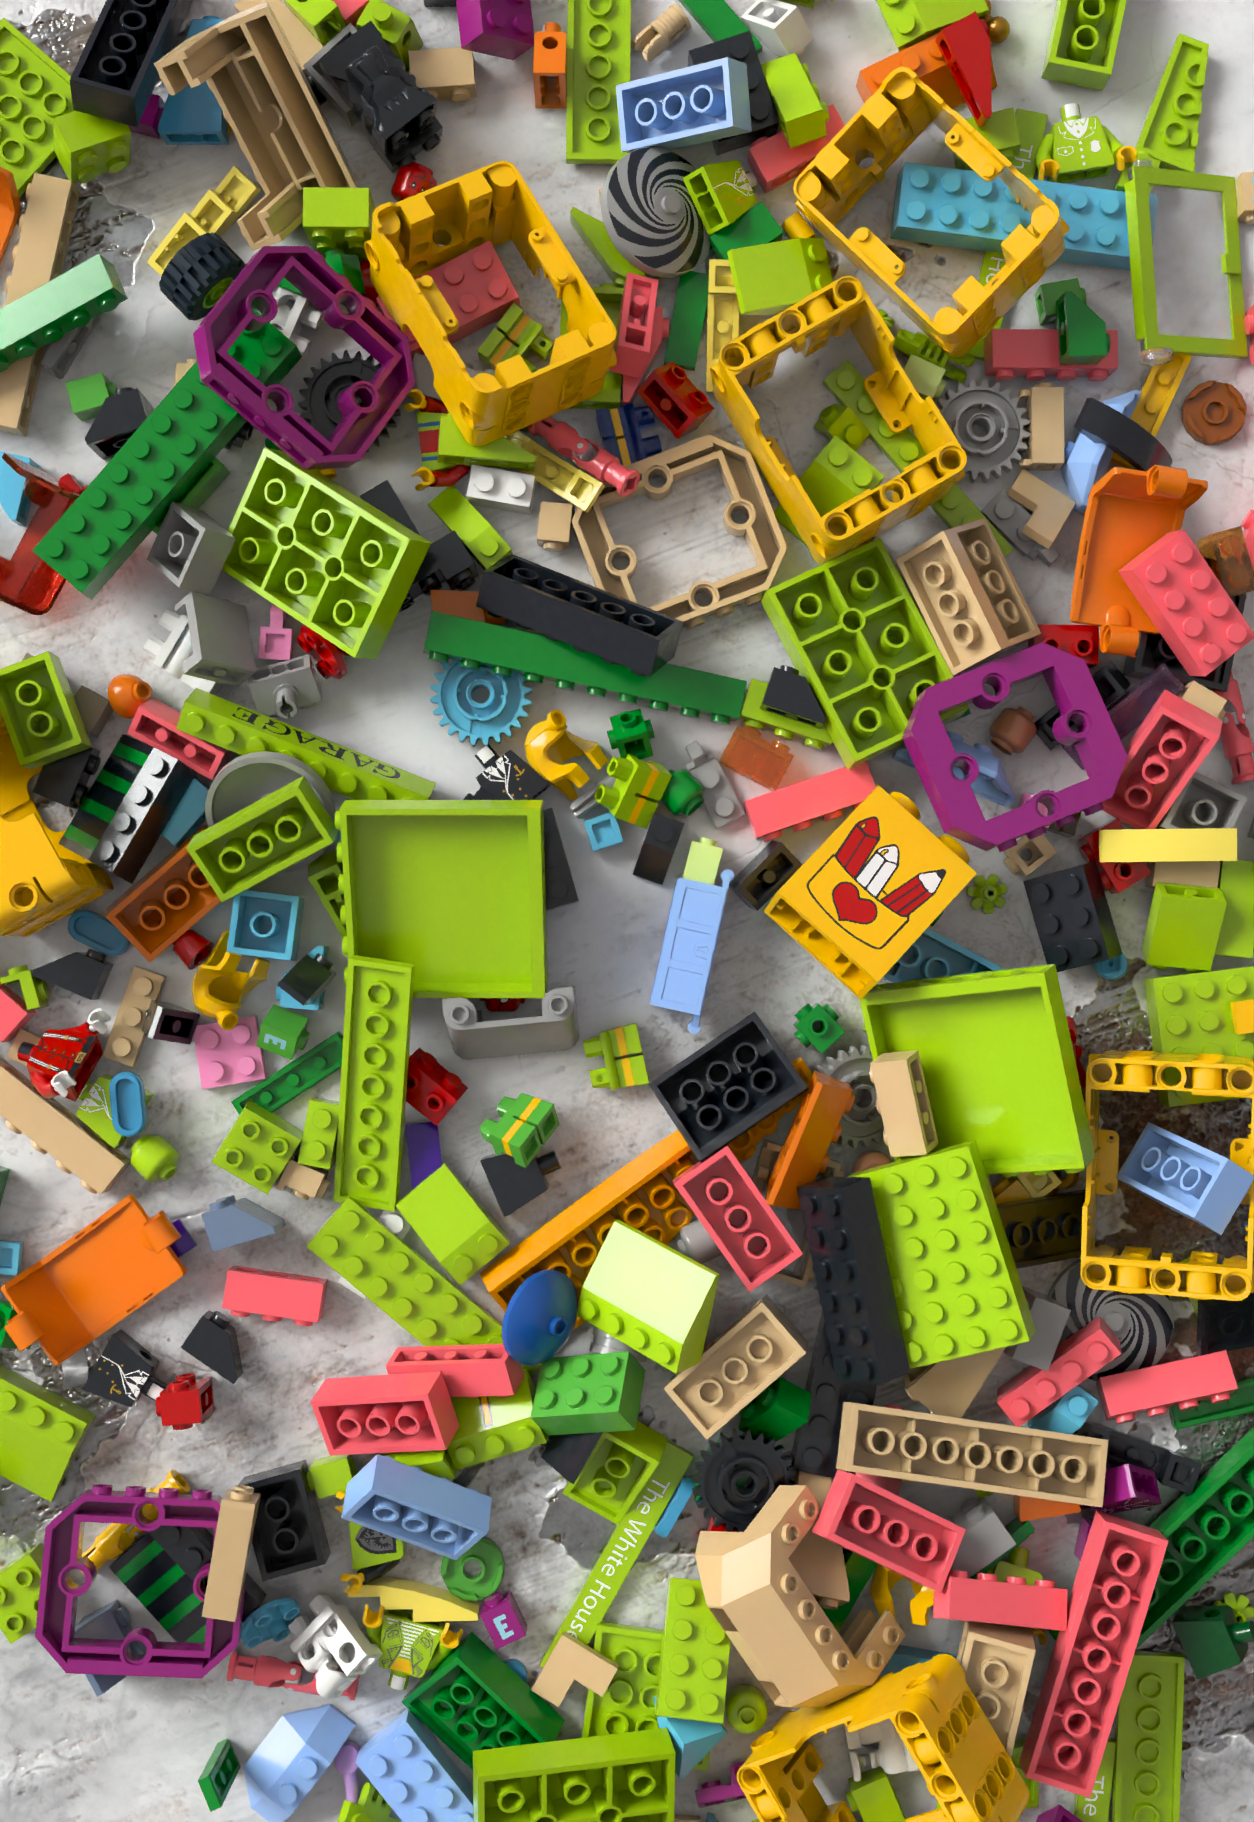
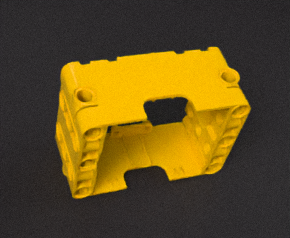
[793,67,1070,358]
[364,161,617,447]
[710,276,967,565]
[0,712,114,937]
[1080,1050,1254,1301]
[737,1653,1030,1822]

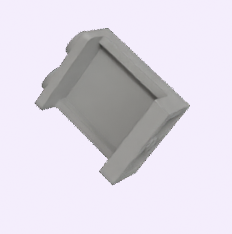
[175,591,256,687]

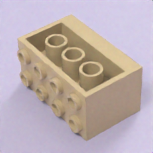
[896,518,1041,676]
[663,1294,809,1440]
[956,1621,1036,1758]

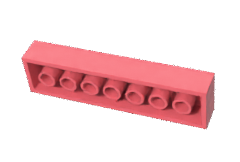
[1019,1511,1169,1798]

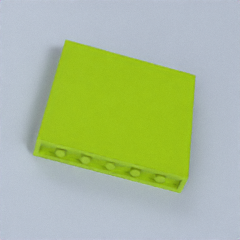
[335,800,548,998]
[859,964,1095,1177]

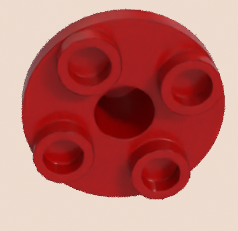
[296,625,350,679]

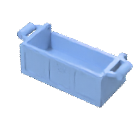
[650,869,734,1034]

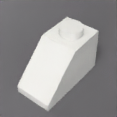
[740,0,813,57]

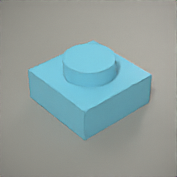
[583,812,624,852]
[0,1240,24,1275]

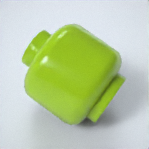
[131,1134,179,1182]
[725,1684,768,1734]

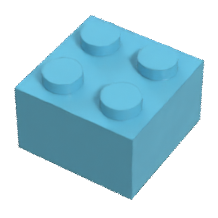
[227,890,305,961]

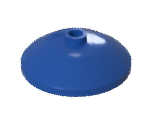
[502,1269,578,1366]

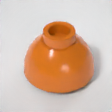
[108,674,152,719]

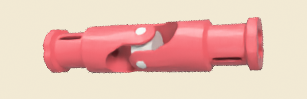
[528,416,640,497]
[1211,671,1254,785]
[227,1651,360,1701]

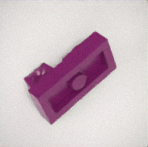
[695,1762,746,1808]

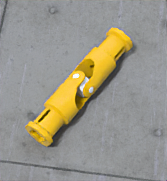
[80,1469,190,1576]

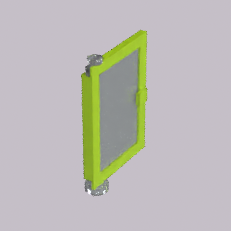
[1124,159,1248,366]

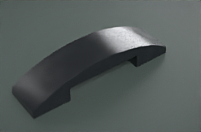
[1074,398,1173,471]
[1074,1421,1202,1495]

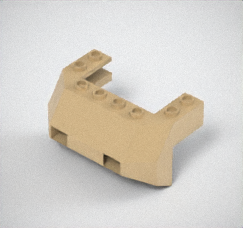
[154,1,358,251]
[695,1485,906,1707]

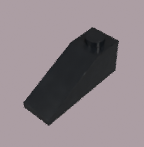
[1034,660,1131,751]

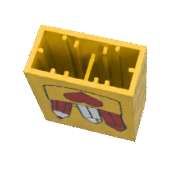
[763,785,977,1000]

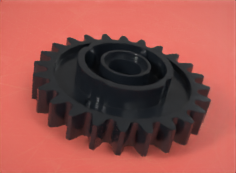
[298,350,401,453]
[691,1427,796,1532]

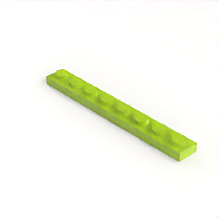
[822,359,1014,558]

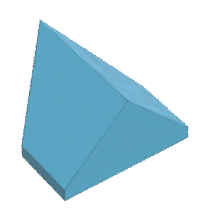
[653,1697,728,1780]

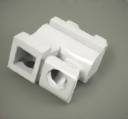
[254,287,324,359]
[143,609,223,695]
[288,1595,383,1699]
[843,1718,918,1782]

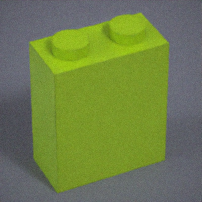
[1141,882,1227,972]

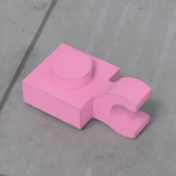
[258,605,294,661]

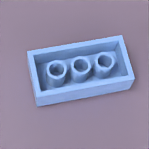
[616,57,752,153]
[1116,1122,1254,1235]
[341,1454,492,1560]
[355,1709,473,1822]

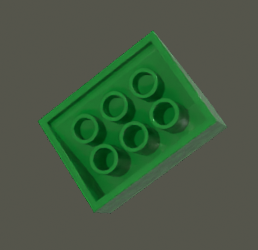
[402,1632,565,1770]

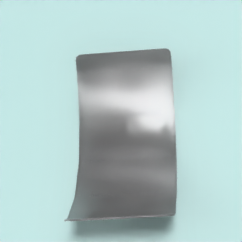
[62,1347,88,1390]

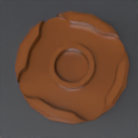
[1181,381,1246,445]

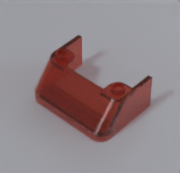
[0,452,81,615]

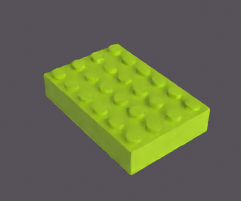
[222,447,431,659]
[761,538,969,770]
[1144,965,1254,1107]
[847,1140,1036,1369]
[473,1728,676,1822]

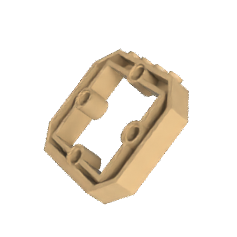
[571,434,787,630]

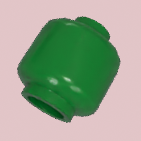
[660,769,705,817]

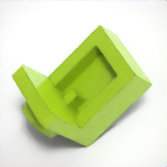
[814,404,870,451]
[0,965,50,1010]

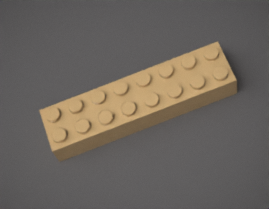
[836,1402,1108,1508]

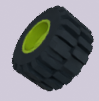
[159,232,246,321]

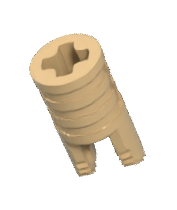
[631,3,691,62]

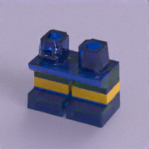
[595,402,662,466]

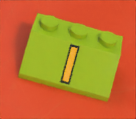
[447,1368,548,1470]

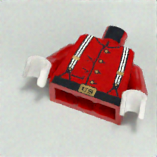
[17,1008,111,1101]

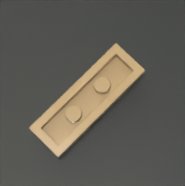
[102,966,167,1067]

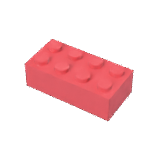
[376,240,521,360]
[1118,530,1254,676]
[1102,690,1223,829]
[672,1145,803,1292]
[310,1371,460,1456]
[812,1470,966,1593]

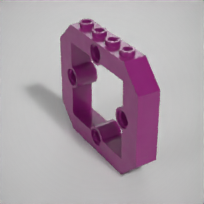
[193,246,415,470]
[902,642,1128,852]
[35,1484,247,1679]

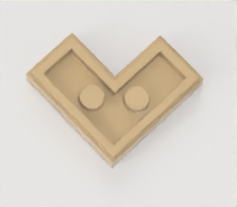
[1006,468,1076,549]
[531,1631,619,1708]

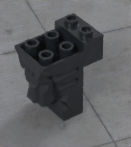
[319,20,443,173]
[360,480,479,612]

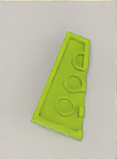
[1135,33,1209,172]

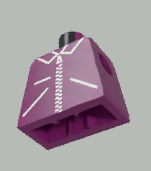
[1079,1464,1162,1514]

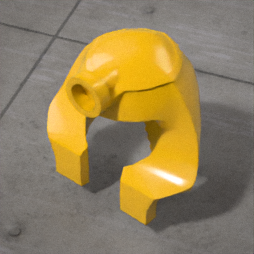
[524,710,609,801]
[191,930,271,1030]
[870,1565,934,1626]

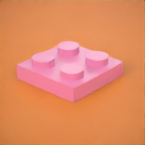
[193,1015,268,1089]

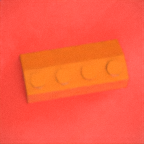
[856,32,997,109]
[105,825,221,962]
[765,1070,855,1210]

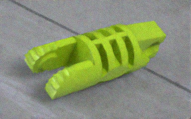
[893,328,975,383]

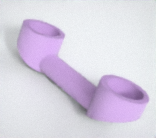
[334,1741,360,1804]

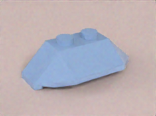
[1060,389,1142,514]
[892,731,1016,808]
[243,1703,356,1822]

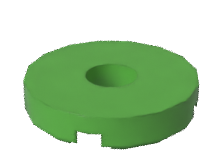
[441,1536,505,1602]

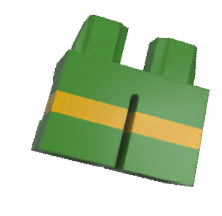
[480,1093,560,1168]

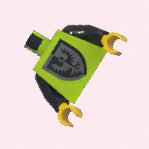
[335,1490,407,1595]

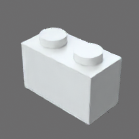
[466,465,537,515]

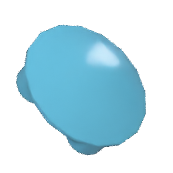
[241,1598,301,1649]

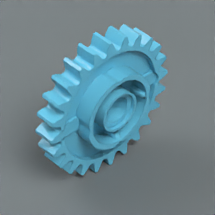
[430,660,533,747]

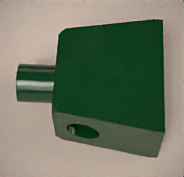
[1172,1605,1254,1679]

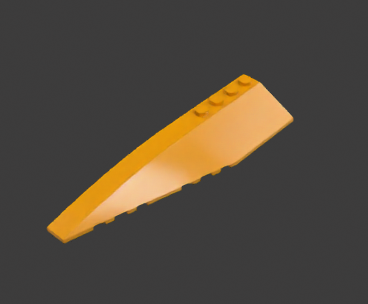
[479,1057,812,1330]

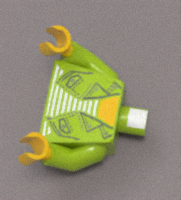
[362,1604,463,1690]

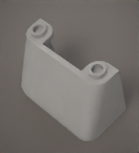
[442,986,579,1060]

